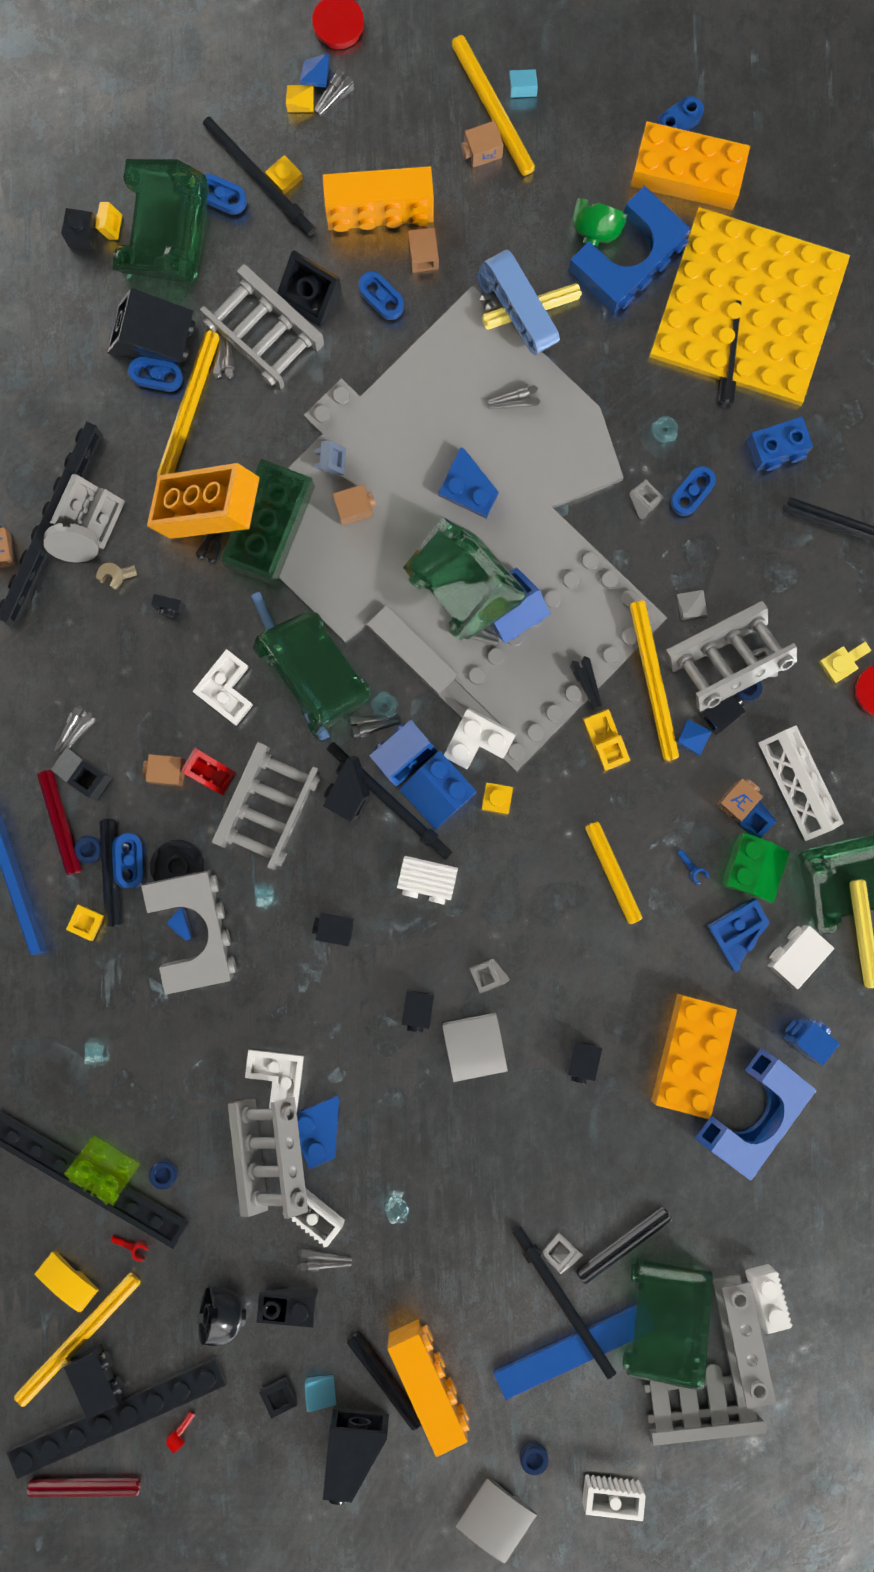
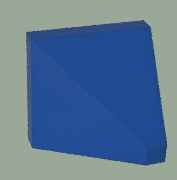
[300,54,330,88]
[676,719,712,756]
[738,801,777,838]

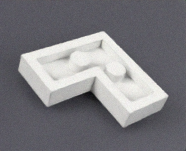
[192,649,253,726]
[444,708,517,769]
[245,1049,304,1112]

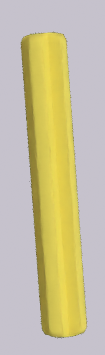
[482,283,582,330]
[849,879,874,988]

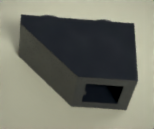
[51,747,112,800]
[323,756,370,822]
[256,1288,318,1328]

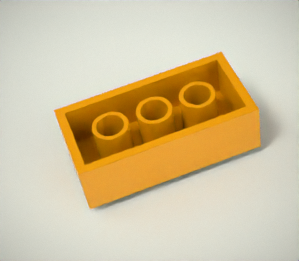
[630,121,750,210]
[323,166,434,232]
[147,463,260,539]
[651,994,737,1119]
[387,1319,470,1457]

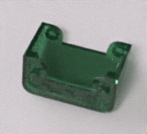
[112,159,208,282]
[403,517,529,640]
[253,610,371,737]
[799,835,874,934]
[623,1257,713,1390]

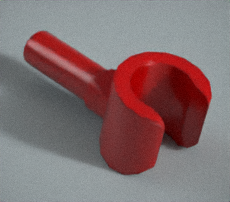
[110,1235,149,1262]
[166,1411,195,1453]

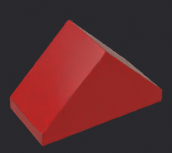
[180,748,236,796]

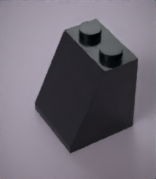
[107,288,195,366]
[323,1409,389,1505]

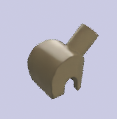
[96,563,138,590]

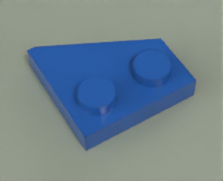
[438,447,499,519]
[707,898,770,972]
[297,1095,340,1169]

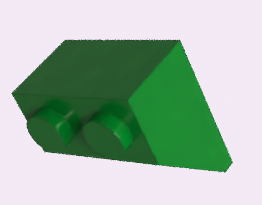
[721,833,790,903]

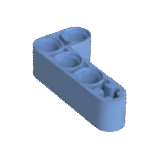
[477,249,560,355]

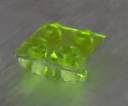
[64,1136,141,1206]

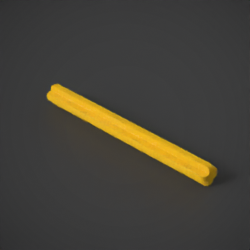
[452,35,535,176]
[157,330,220,477]
[630,600,679,761]
[14,1273,140,1407]

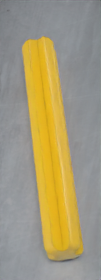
[585,821,642,924]

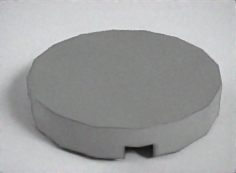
[44,523,99,563]

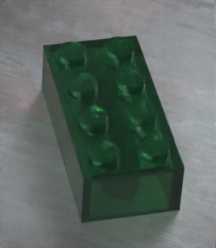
[220,459,315,586]

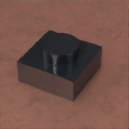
[151,594,185,618]
[259,1377,298,1419]

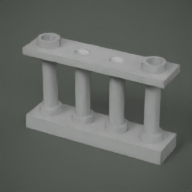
[200,264,324,390]
[666,601,797,712]
[212,742,321,870]
[228,1097,308,1219]
[711,1274,776,1409]

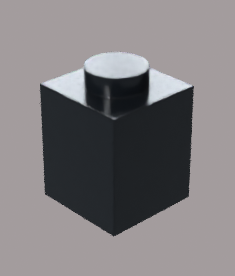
[61,208,99,252]
[699,694,746,735]
[312,913,355,946]
[402,990,434,1033]
[565,1040,602,1084]

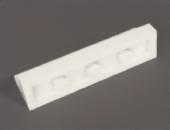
[758,725,844,841]

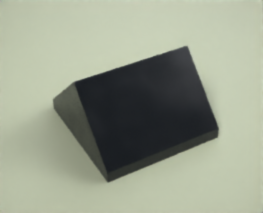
[277,250,342,325]

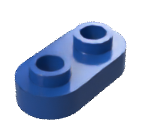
[656,96,704,131]
[195,174,247,215]
[359,271,404,320]
[128,357,183,392]
[671,466,716,516]
[112,833,143,888]

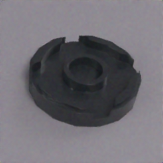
[150,840,205,881]

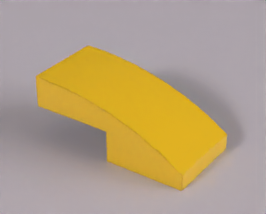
[582,708,630,771]
[35,1252,99,1312]

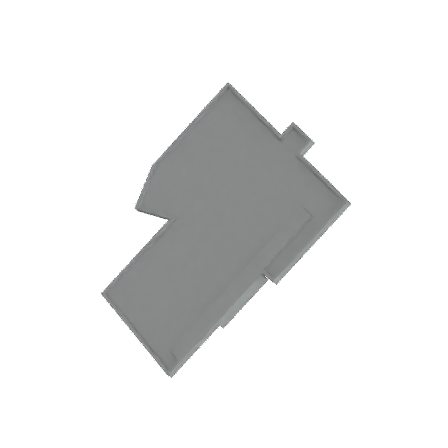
[231,285,667,772]

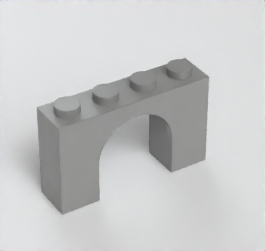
[141,870,237,995]

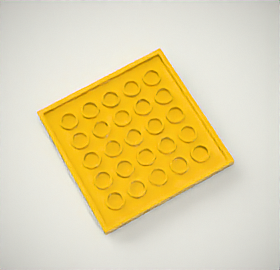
[649,207,850,406]

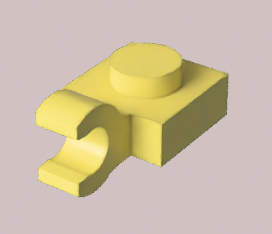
[819,642,872,684]

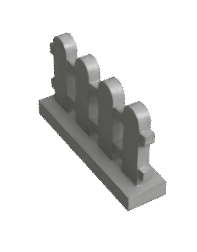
[644,1363,767,1446]

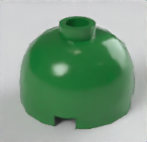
[572,198,628,247]

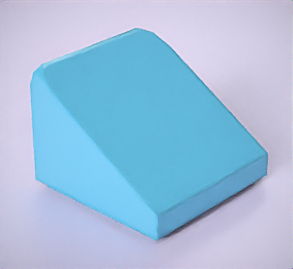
[509,69,538,98]
[305,1375,336,1412]

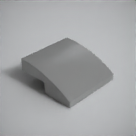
[50,474,125,550]
[442,1012,508,1082]
[456,1477,537,1563]

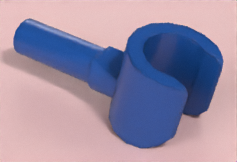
[677,850,709,884]

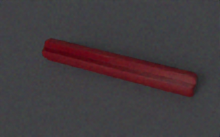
[37,770,81,875]
[27,1478,141,1497]

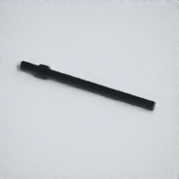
[203,116,316,236]
[326,741,453,860]
[512,1226,617,1379]

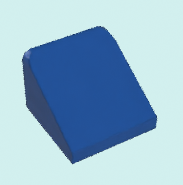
[167,907,194,941]

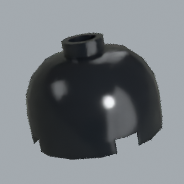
[198,1286,246,1346]

